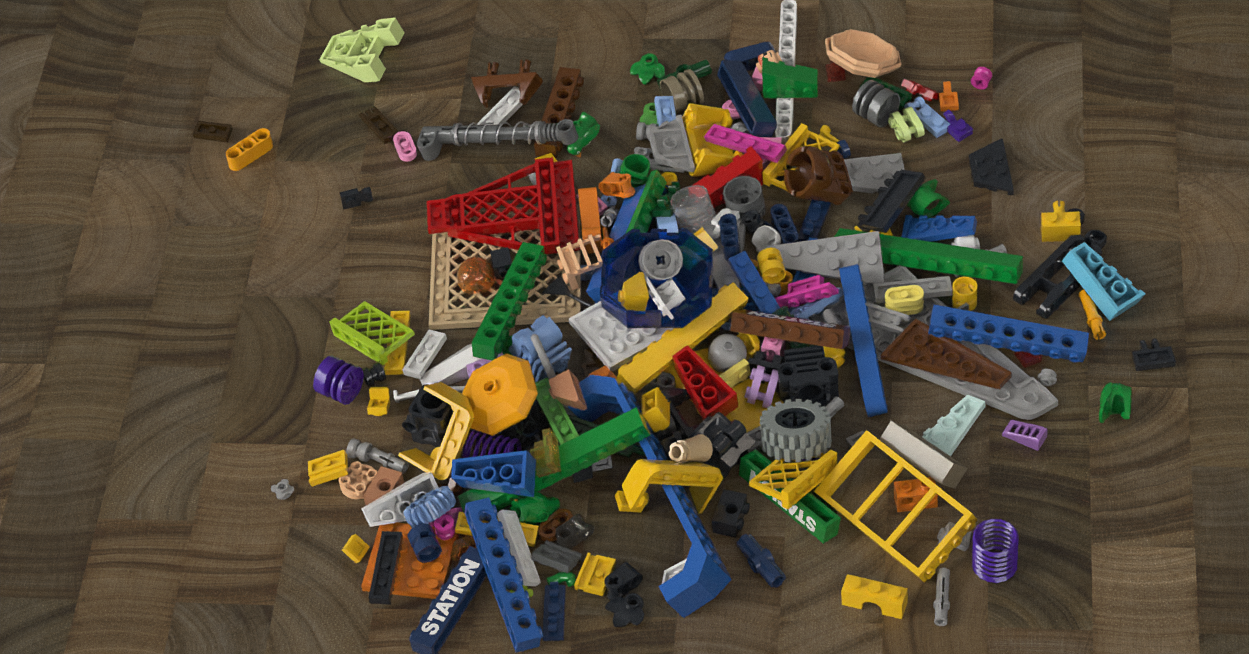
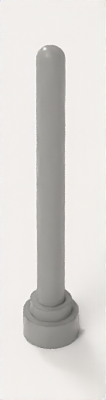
[531,334,577,417]

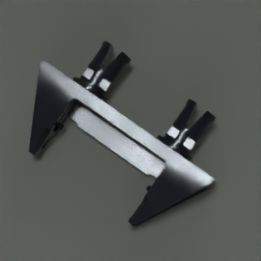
[658,387,700,440]

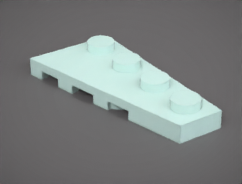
[922,395,985,456]

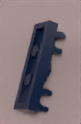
[799,199,831,242]
[543,582,566,641]

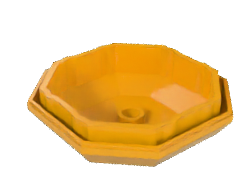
[462,354,538,436]

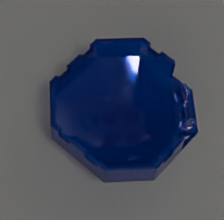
[600,229,714,328]

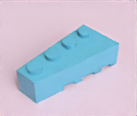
[1062,242,1145,321]

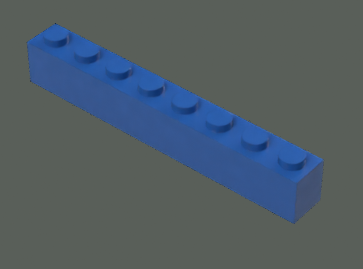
[586,184,646,303]

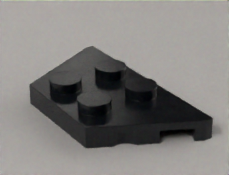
[969,139,1014,195]

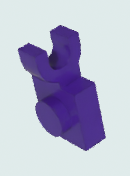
[943,110,973,142]

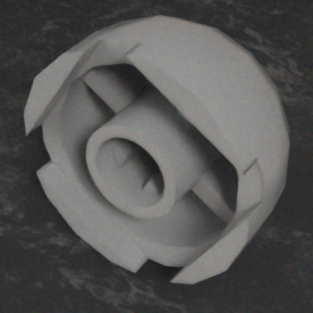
[708,334,747,372]

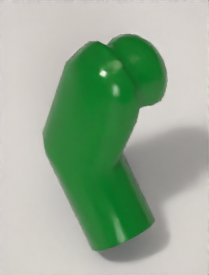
[546,572,576,587]

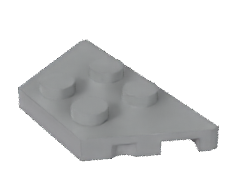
[648,115,695,172]

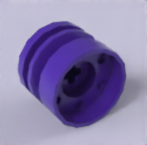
[313,355,364,405]

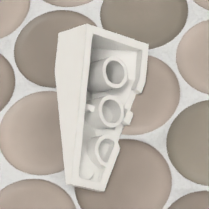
[420,344,482,385]
[361,472,438,527]

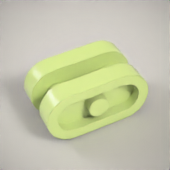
[888,107,925,143]

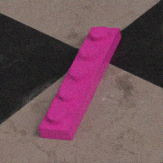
[704,124,787,163]

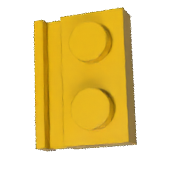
[308,450,348,487]
[574,553,616,596]

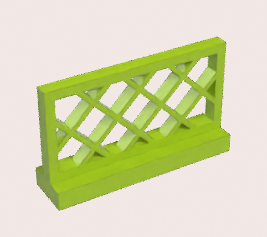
[329,301,415,366]

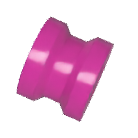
[971,67,992,90]
[434,514,455,540]

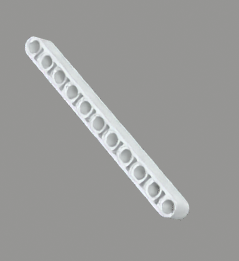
[775,0,797,145]

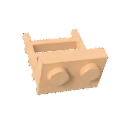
[556,234,611,290]

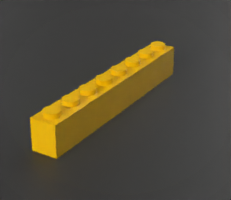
[616,282,749,395]

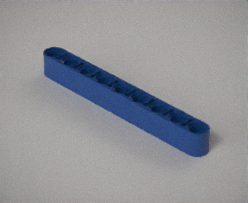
[839,264,888,417]

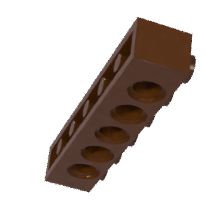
[534,67,584,158]

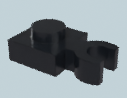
[339,187,373,210]

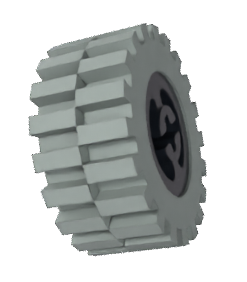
[760,399,832,462]

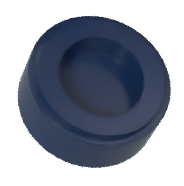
[837,140,851,159]

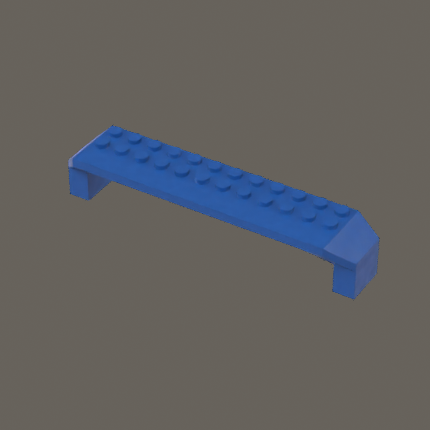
[568,375,732,618]

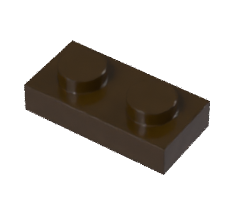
[193,121,233,142]

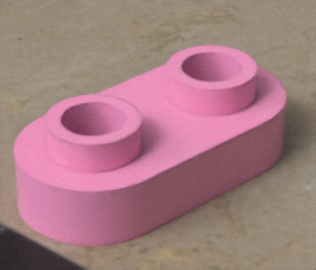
[393,131,417,161]

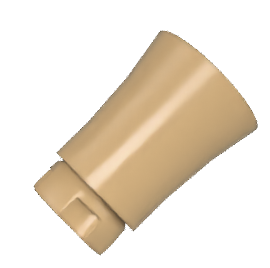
[669,434,713,463]

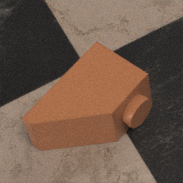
[548,369,587,410]

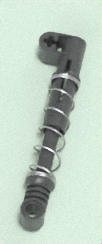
[417,119,578,161]

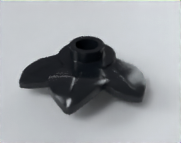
[605,593,644,627]

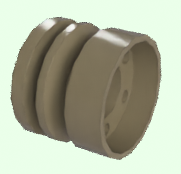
[660,69,704,115]

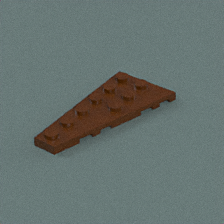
[881,318,1012,390]

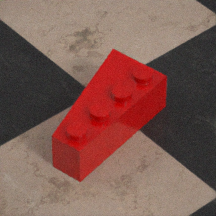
[688,146,764,214]
[672,345,739,421]

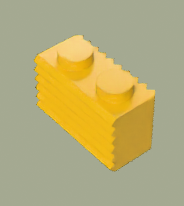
[641,387,670,432]

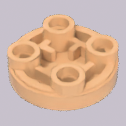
[339,461,377,499]

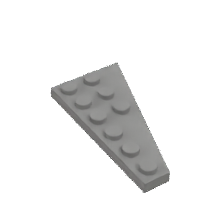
[792,153,904,194]
[766,231,885,285]

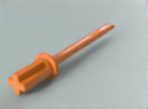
[600,222,615,258]

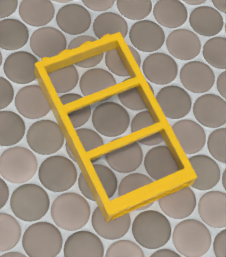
[814,430,978,583]

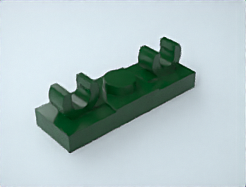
[652,182,688,217]

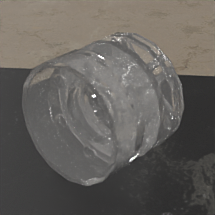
[670,185,716,234]

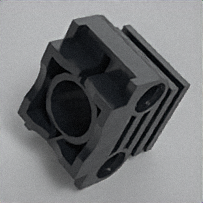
[778,346,839,407]

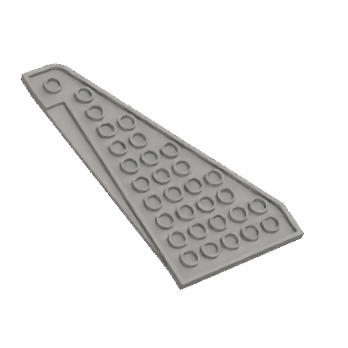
[809,266,1058,420]

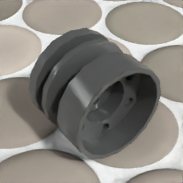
[852,80,900,128]
[723,176,766,219]

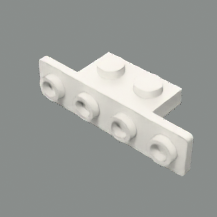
[644,274,685,320]

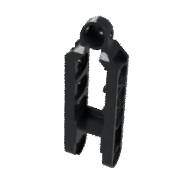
[1013,230,1107,319]

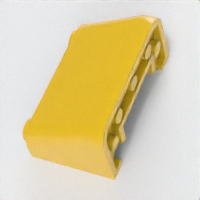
[682,103,743,177]

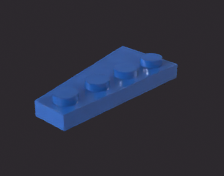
[902,215,977,242]

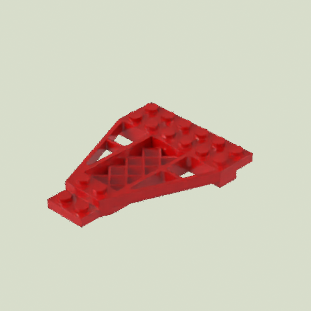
[427,157,580,254]

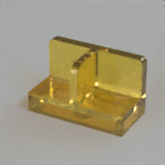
[530,428,561,478]

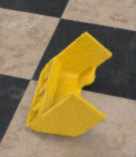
[398,382,474,480]
[622,459,723,514]

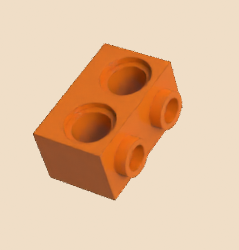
[894,477,938,513]

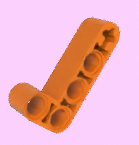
[578,187,603,254]

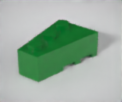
[762,57,818,98]

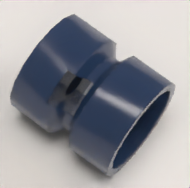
[408,524,442,563]

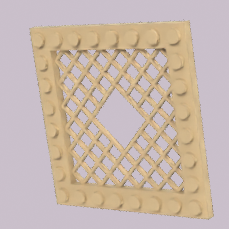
[429,204,581,330]

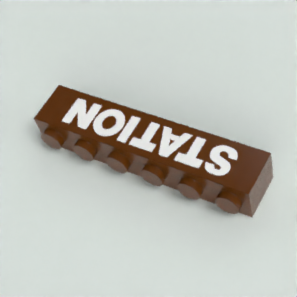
[730,309,851,349]

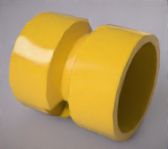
[757,247,786,284]
[952,276,977,311]

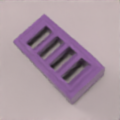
[1002,420,1047,451]

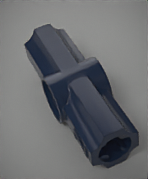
[736,534,786,588]

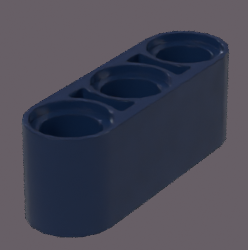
[724,42,776,71]
[770,204,799,244]
[719,214,741,262]

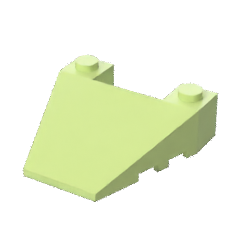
[319,18,404,82]

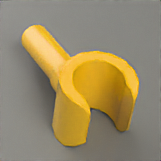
[819,125,840,143]

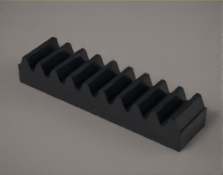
[368,531,403,605]

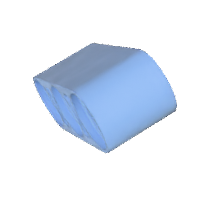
[655,213,679,239]

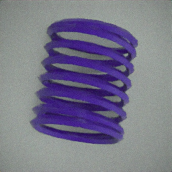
[462,430,522,458]
[972,519,1019,583]

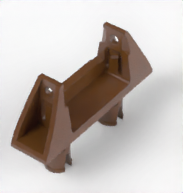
[471,59,543,108]

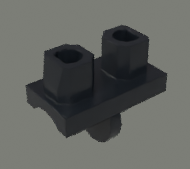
[748,351,784,384]

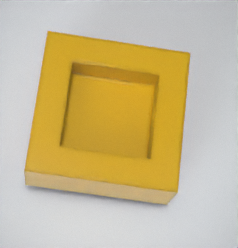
[342,534,370,563]

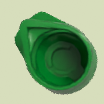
[620,154,651,188]
[907,179,950,218]
[1099,382,1132,423]

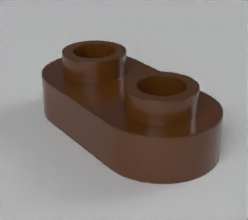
[538,509,573,542]

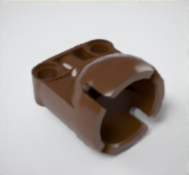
[784,146,853,205]

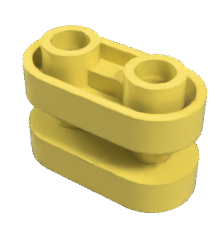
[885,285,924,315]

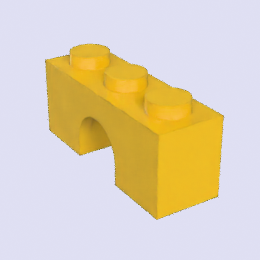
[841,574,908,619]

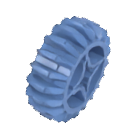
[403,486,456,528]

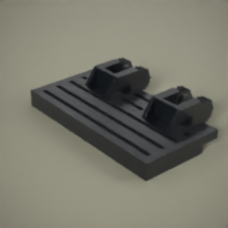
[857,169,926,233]

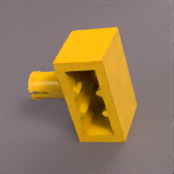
[1040,201,1081,242]

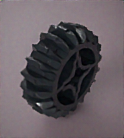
[501,400,544,445]

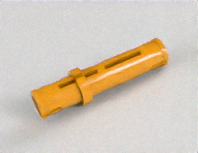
[1079,290,1106,340]

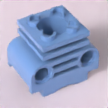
[508,315,572,383]

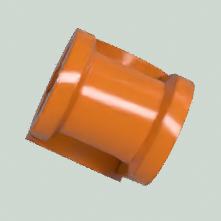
[599,172,635,198]

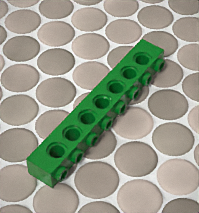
[472,242,547,361]

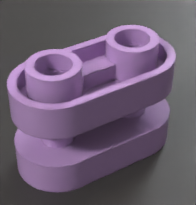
[744,365,778,408]

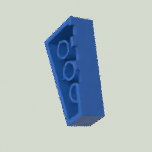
[451,450,536,497]

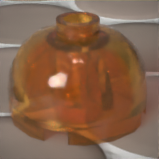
[457,257,495,294]

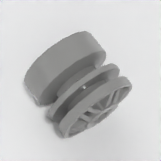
[638,239,683,281]

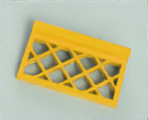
[762,123,839,191]
[749,450,837,510]

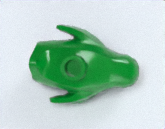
[567,112,600,157]
[510,491,560,525]

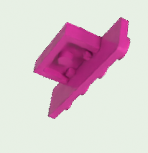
[775,275,839,311]

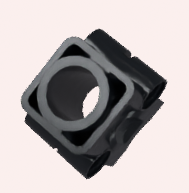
[402,384,454,447]
[689,411,756,482]

